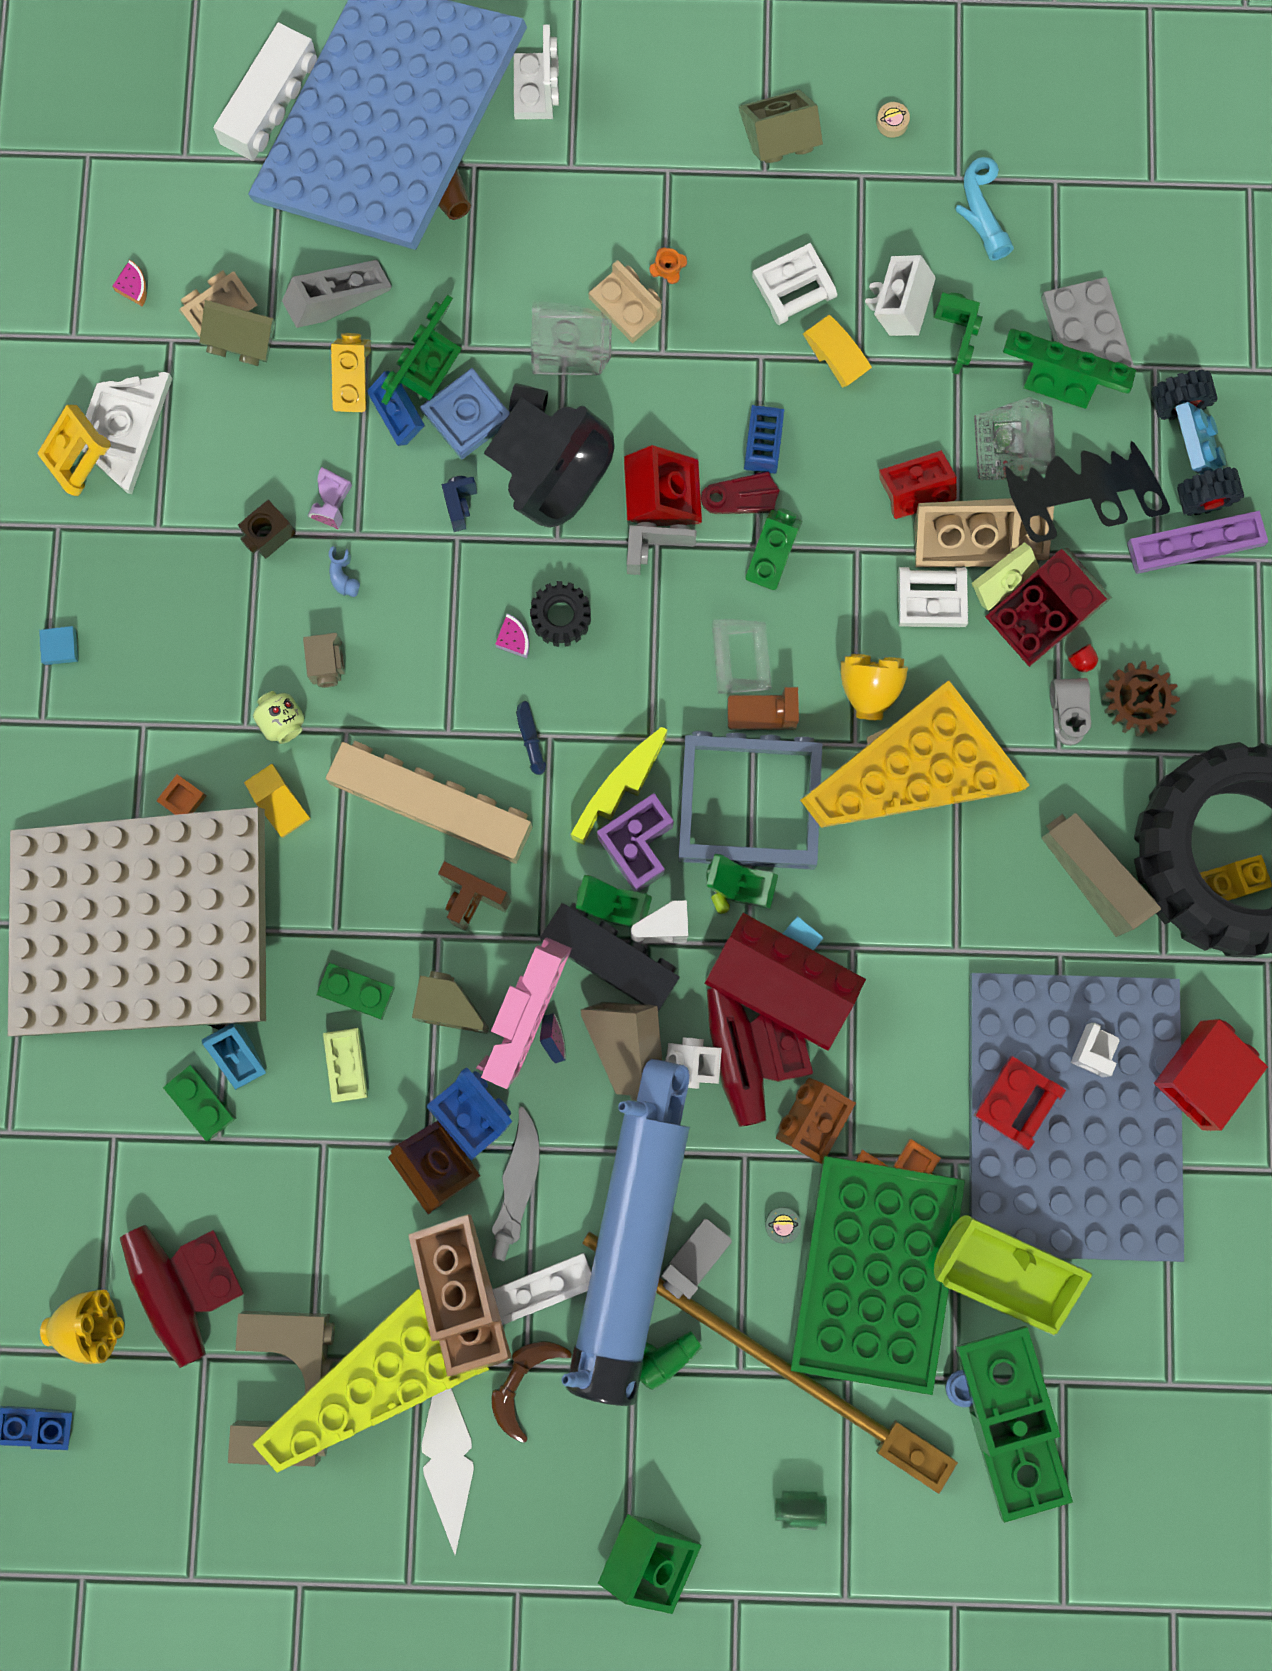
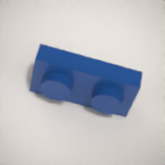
[367,371,425,446]

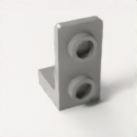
[627,522,697,575]

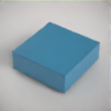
[39,626,78,665]

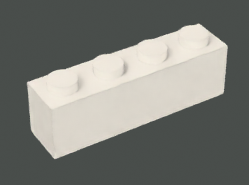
[213,22,317,161]

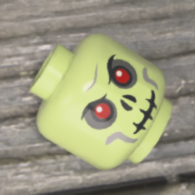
[253,691,304,744]

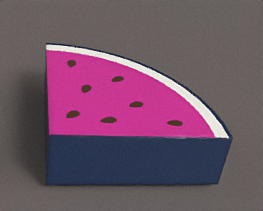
[539,1013,566,1063]

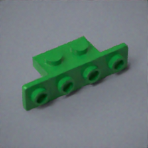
[381,295,462,405]
[1003,329,1136,409]

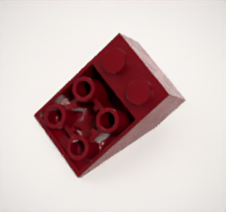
[985,548,1112,667]

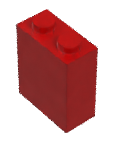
[1154,1019,1268,1131]

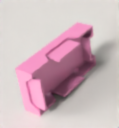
[476,937,572,1089]

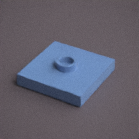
[420,368,510,460]

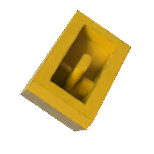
[244,763,311,838]

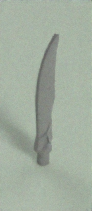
[491,1107,539,1261]

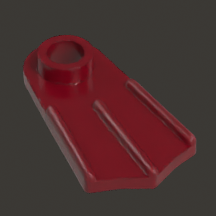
[701,472,780,514]

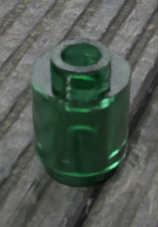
[774,1490,827,1530]

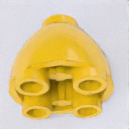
[840,654,908,720]
[40,1289,125,1364]

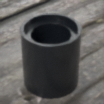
[509,383,548,413]

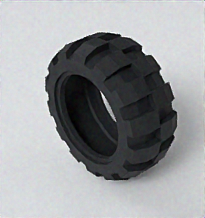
[1134,742,1272,958]

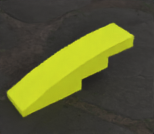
[571,727,668,845]

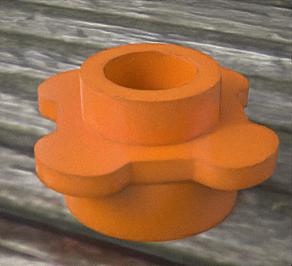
[649,247,687,284]

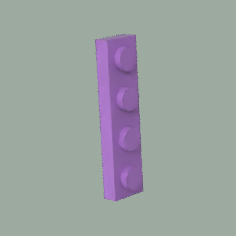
[1127,510,1268,574]

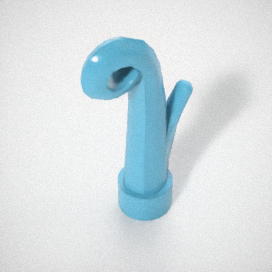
[955,157,1014,261]

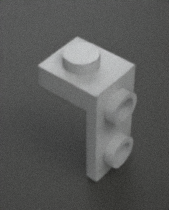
[661,1219,732,1300]

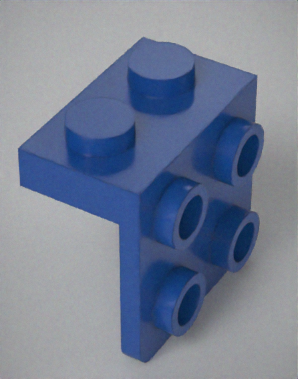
[427,1067,512,1160]

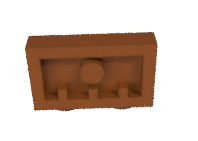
[776,1078,856,1164]

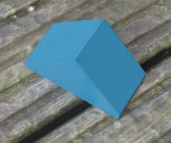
[201,1023,266,1090]

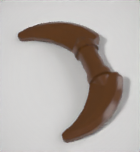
[491,1341,572,1443]

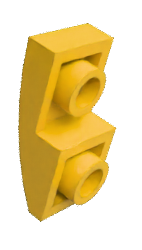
[802,315,872,388]
[1200,854,1272,901]

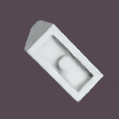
[631,900,688,944]

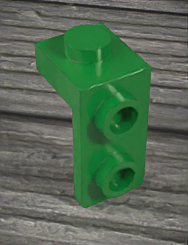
[934,292,983,375]
[745,508,803,590]
[706,853,778,909]
[576,875,652,927]

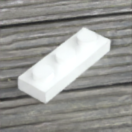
[492,1253,591,1325]

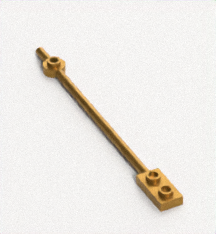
[582,1231,958,1494]

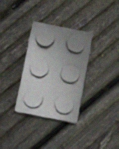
[1041,277,1134,368]

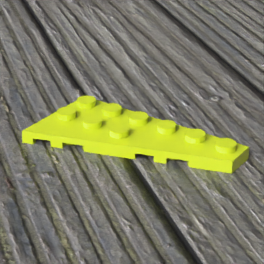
[252,1289,489,1473]

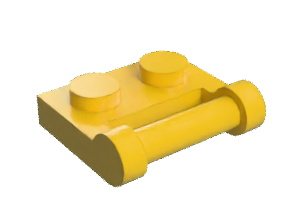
[37,405,111,496]

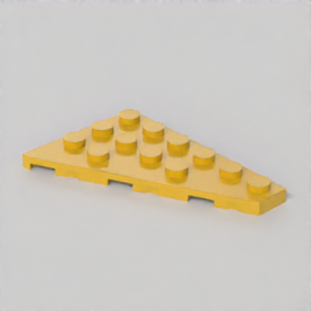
[800,681,1030,828]

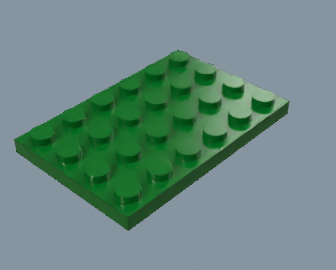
[791,1155,965,1395]

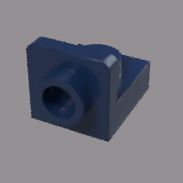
[441,476,477,532]

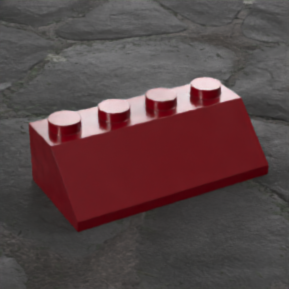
[704,912,866,1051]

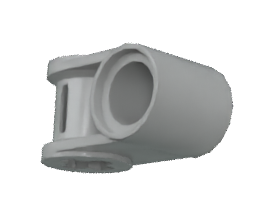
[1050,678,1091,746]

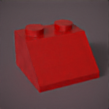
[624,445,702,526]

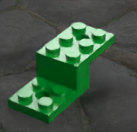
[956,1326,1073,1523]

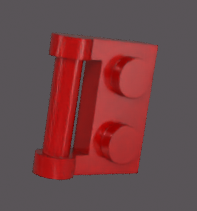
[973,1056,1066,1151]

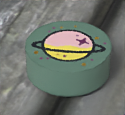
[765,1207,801,1244]

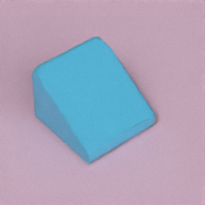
[782,916,824,950]

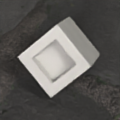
[1070,1023,1119,1077]

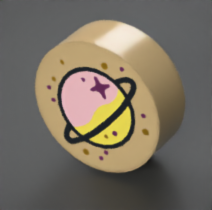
[876,102,910,138]

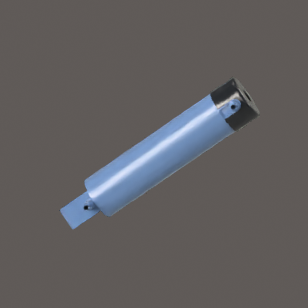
[561,1059,690,1406]

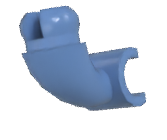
[329,546,360,597]

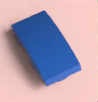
[0,1406,73,1450]

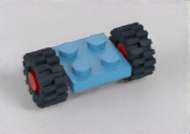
[1151,370,1244,516]

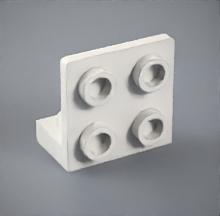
[514,24,559,119]

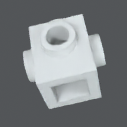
[665,1037,722,1089]

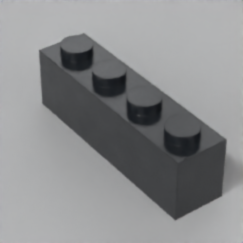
[540,902,680,1013]

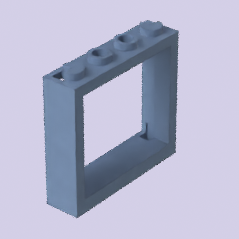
[678,731,823,870]

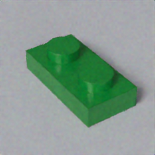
[316,963,395,1020]
[163,1065,236,1141]

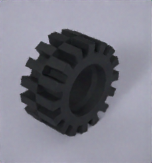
[530,581,591,647]

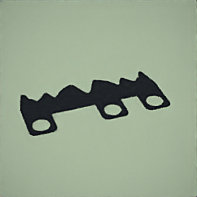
[1005,441,1170,543]

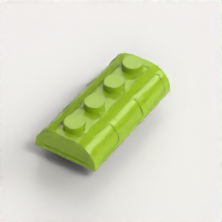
[934,1215,1093,1335]

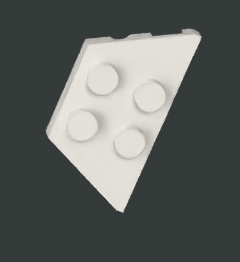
[82,372,172,494]

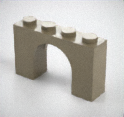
[228,1311,335,1467]

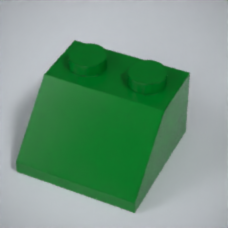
[598,1514,702,1614]

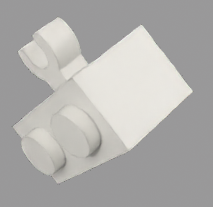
[865,255,936,336]

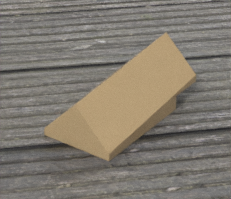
[915,498,1054,567]

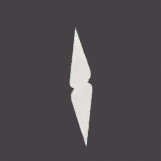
[422,1388,474,1555]

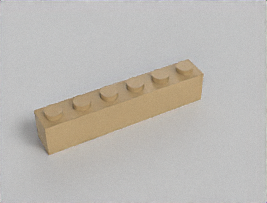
[325,741,533,864]

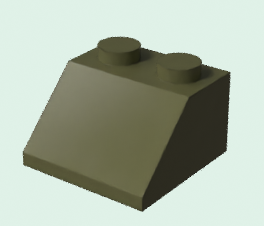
[739,89,823,163]
[199,300,276,366]
[412,971,489,1034]

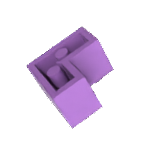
[597,793,674,892]

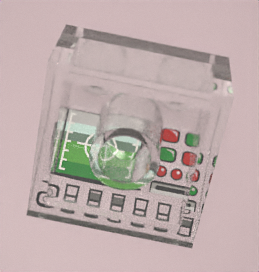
[974,397,1056,480]

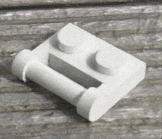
[752,243,837,325]
[897,567,968,627]

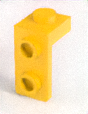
[331,333,371,412]

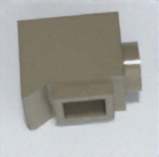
[303,633,345,688]

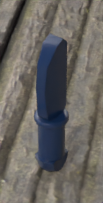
[516,701,546,775]

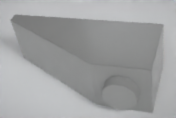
[282,260,392,328]

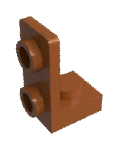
[728,687,799,730]

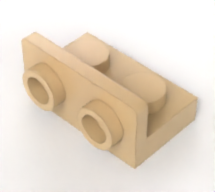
[588,260,662,344]
[179,270,257,337]

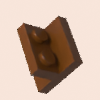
[438,861,511,931]
[388,1120,481,1214]

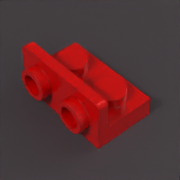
[879,450,957,519]

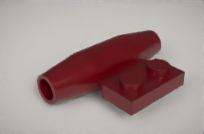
[707,988,813,1127]
[120,1225,244,1368]

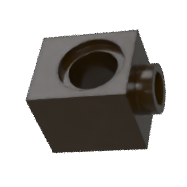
[238,499,296,559]

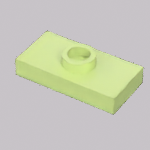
[972,543,1039,611]
[323,1028,368,1103]

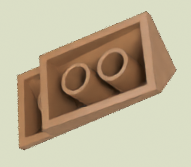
[408,1215,511,1377]

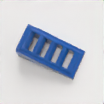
[744,405,784,474]

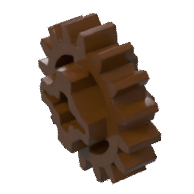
[1102,661,1180,736]

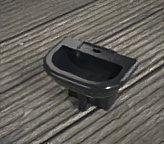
[484,397,615,528]

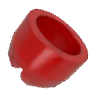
[1067,643,1098,672]

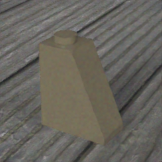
[581,1002,662,1101]

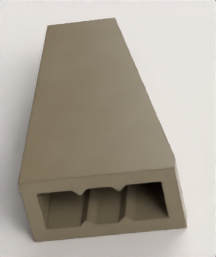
[1041,813,1161,937]

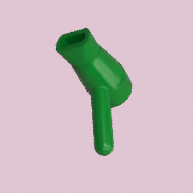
[640,1331,702,1390]

